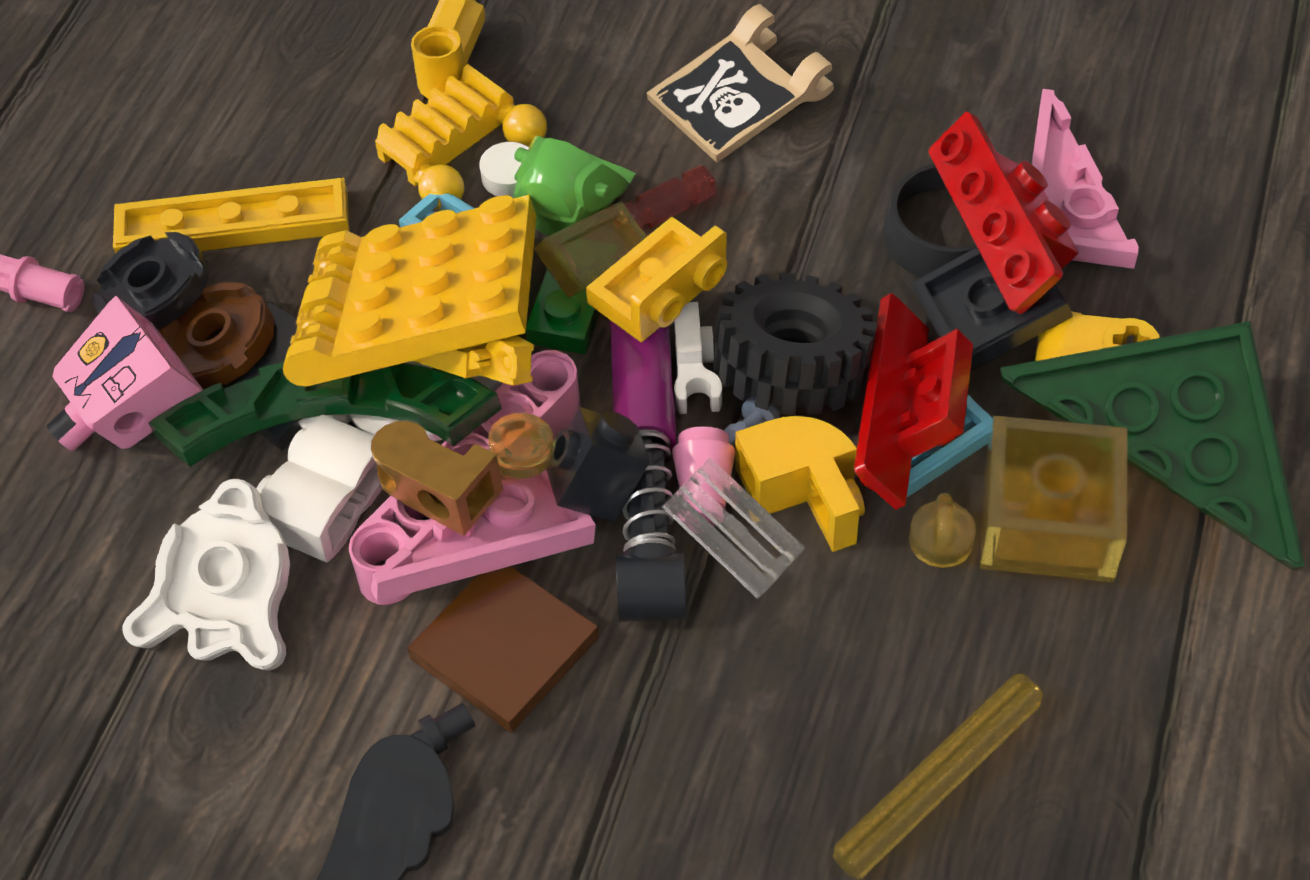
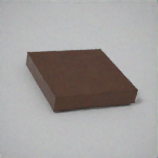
[407,566,599,733]

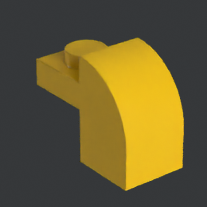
[735,416,865,552]

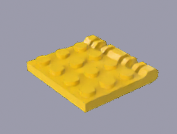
[283,195,537,387]

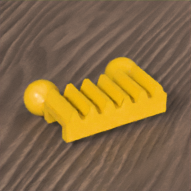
[375,64,547,210]

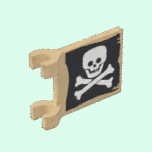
[647,4,834,163]

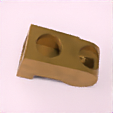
[371,421,504,536]

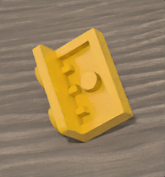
[586,217,727,343]

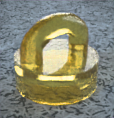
[488,412,554,480]
[909,493,976,568]

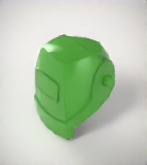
[513,136,636,241]

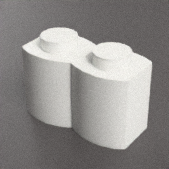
[257,415,383,563]

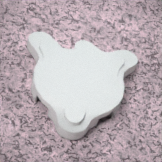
[122,479,290,671]

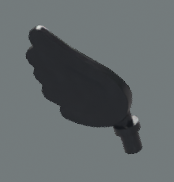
[316,703,476,880]

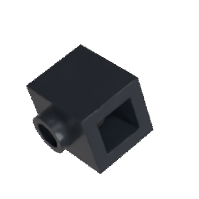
[546,407,650,522]

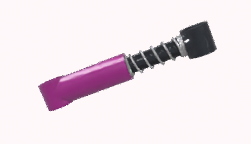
[609,319,686,622]

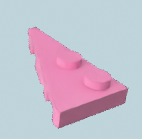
[1031,89,1139,269]
[371,446,596,602]

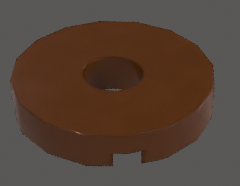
[159,282,275,390]

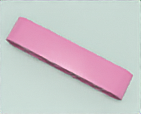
[349,350,581,605]

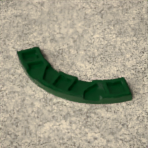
[148,362,502,467]

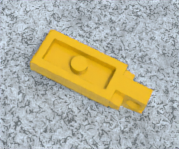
[413,335,534,386]

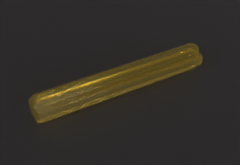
[833,673,1043,879]

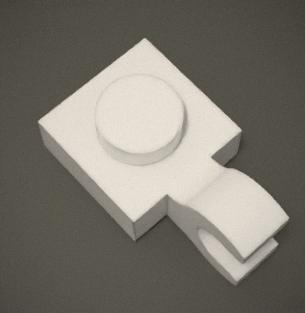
[674,302,722,414]

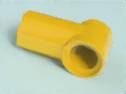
[411,0,485,98]

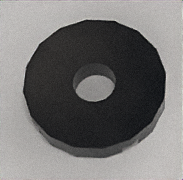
[92,232,209,329]

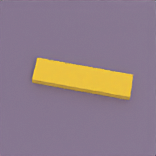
[113,177,350,254]

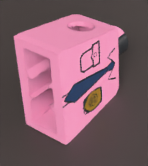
[46,296,203,452]

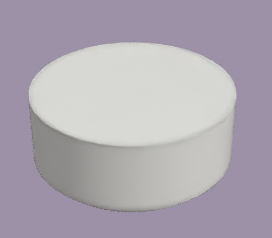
[480,142,529,197]

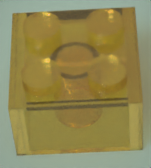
[980,416,1127,582]

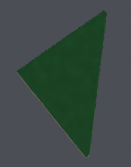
[1001,321,1305,570]

